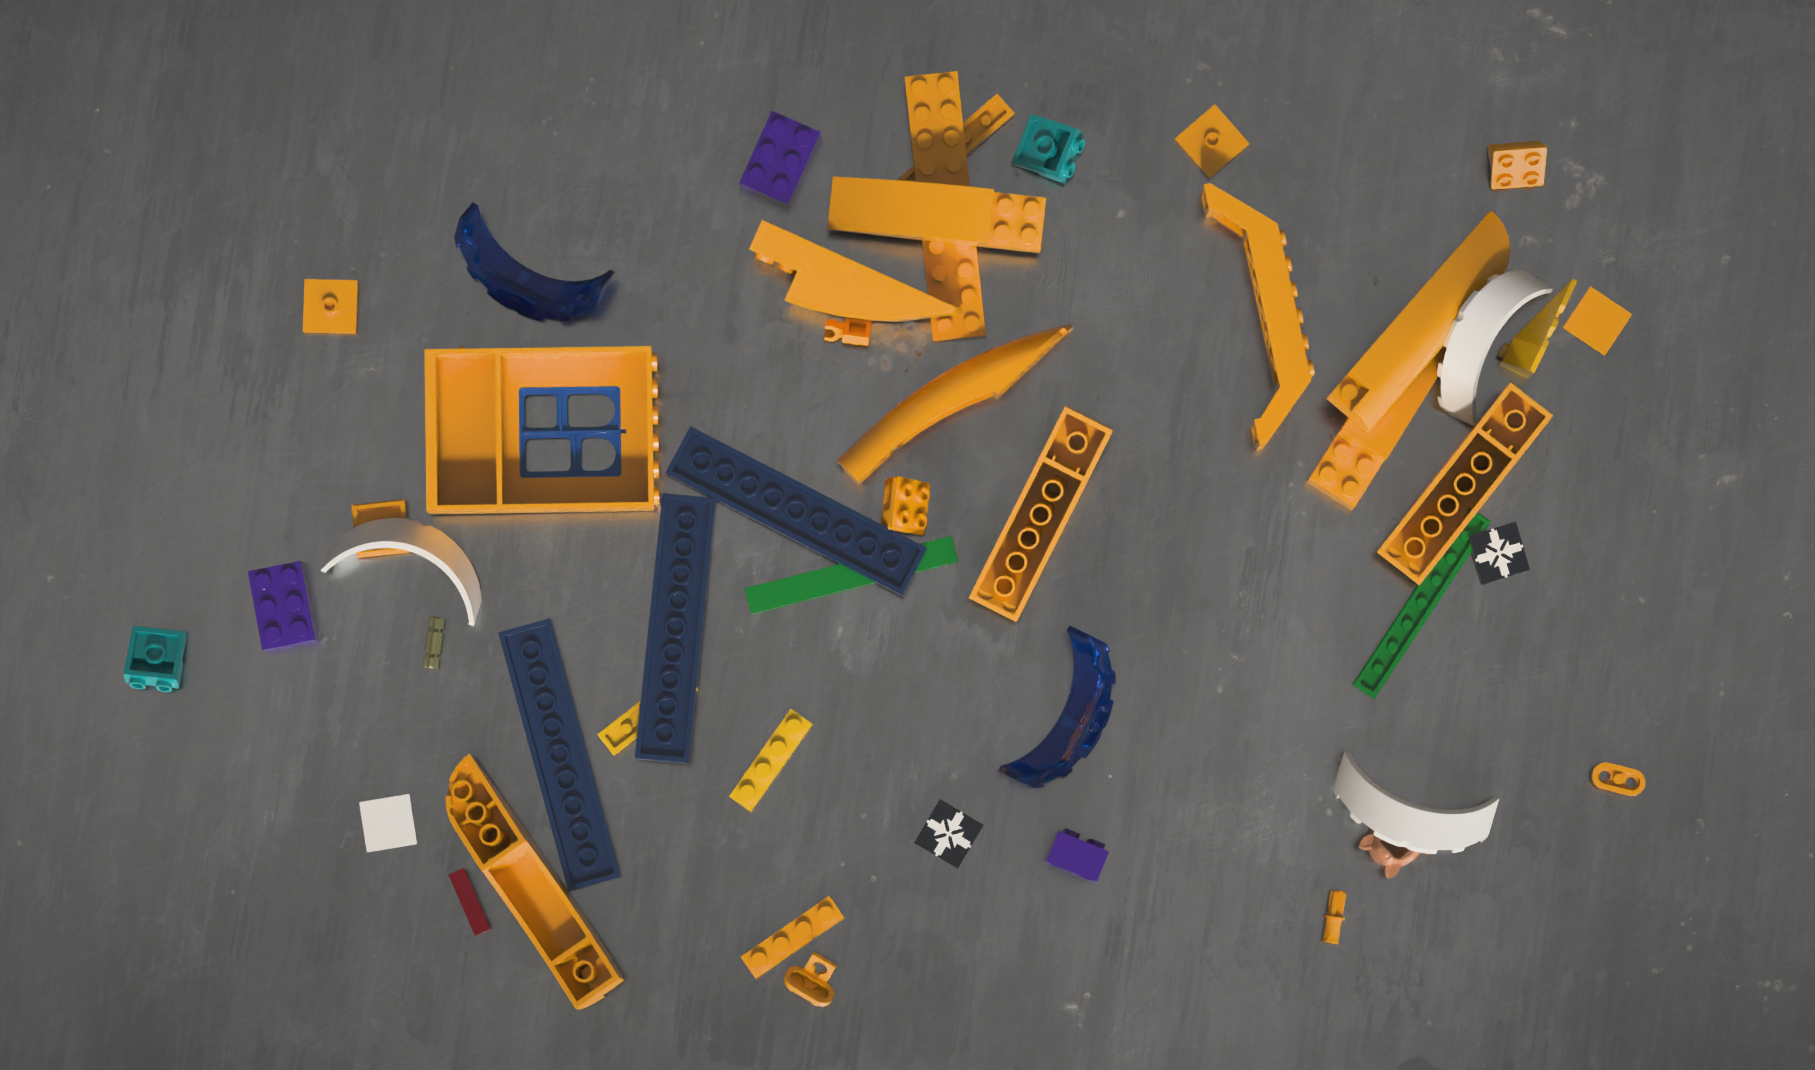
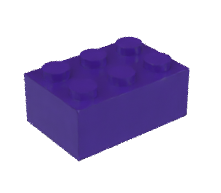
[739,111,821,209]
[248,561,319,652]
[1044,828,1109,882]

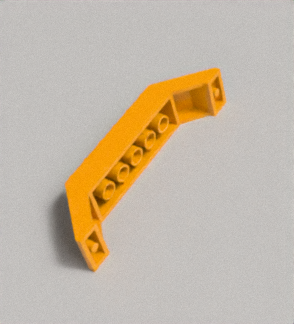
[1200,183,1315,451]

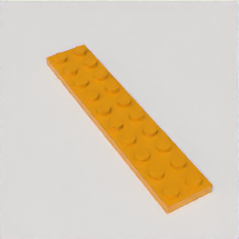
[904,71,986,342]

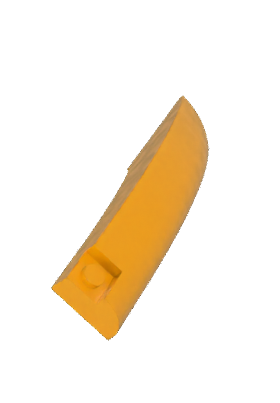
[1327,210,1510,434]
[836,323,1074,486]
[445,753,624,1009]

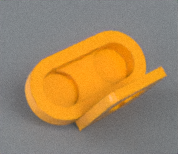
[783,952,836,1007]

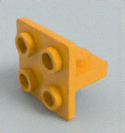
[1487,141,1547,189]
[881,476,930,536]

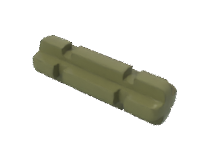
[423,616,445,669]

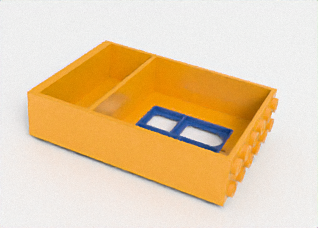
[424,346,659,514]

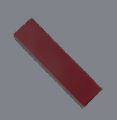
[448,868,492,936]

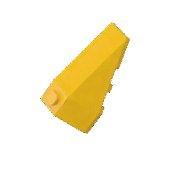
[1498,279,1577,379]

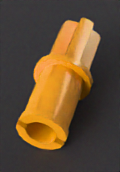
[1322,890,1346,944]

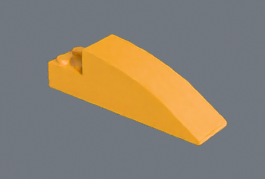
[827,176,1046,253]
[749,220,963,322]
[1306,346,1446,510]
[1377,381,1553,585]
[969,404,1114,622]

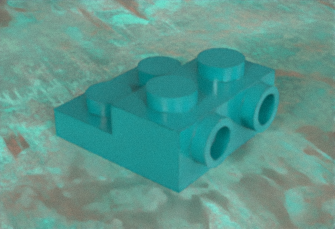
[1011,114,1085,183]
[123,626,187,692]

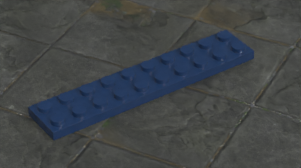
[666,426,927,597]
[635,493,716,764]
[498,618,621,892]

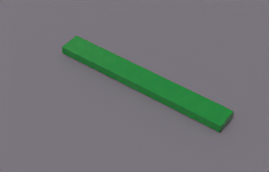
[1352,507,1491,699]
[744,536,958,615]

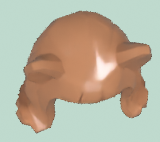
[1358,829,1430,879]

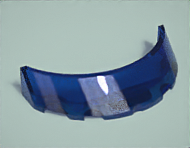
[454,202,615,322]
[998,625,1116,789]

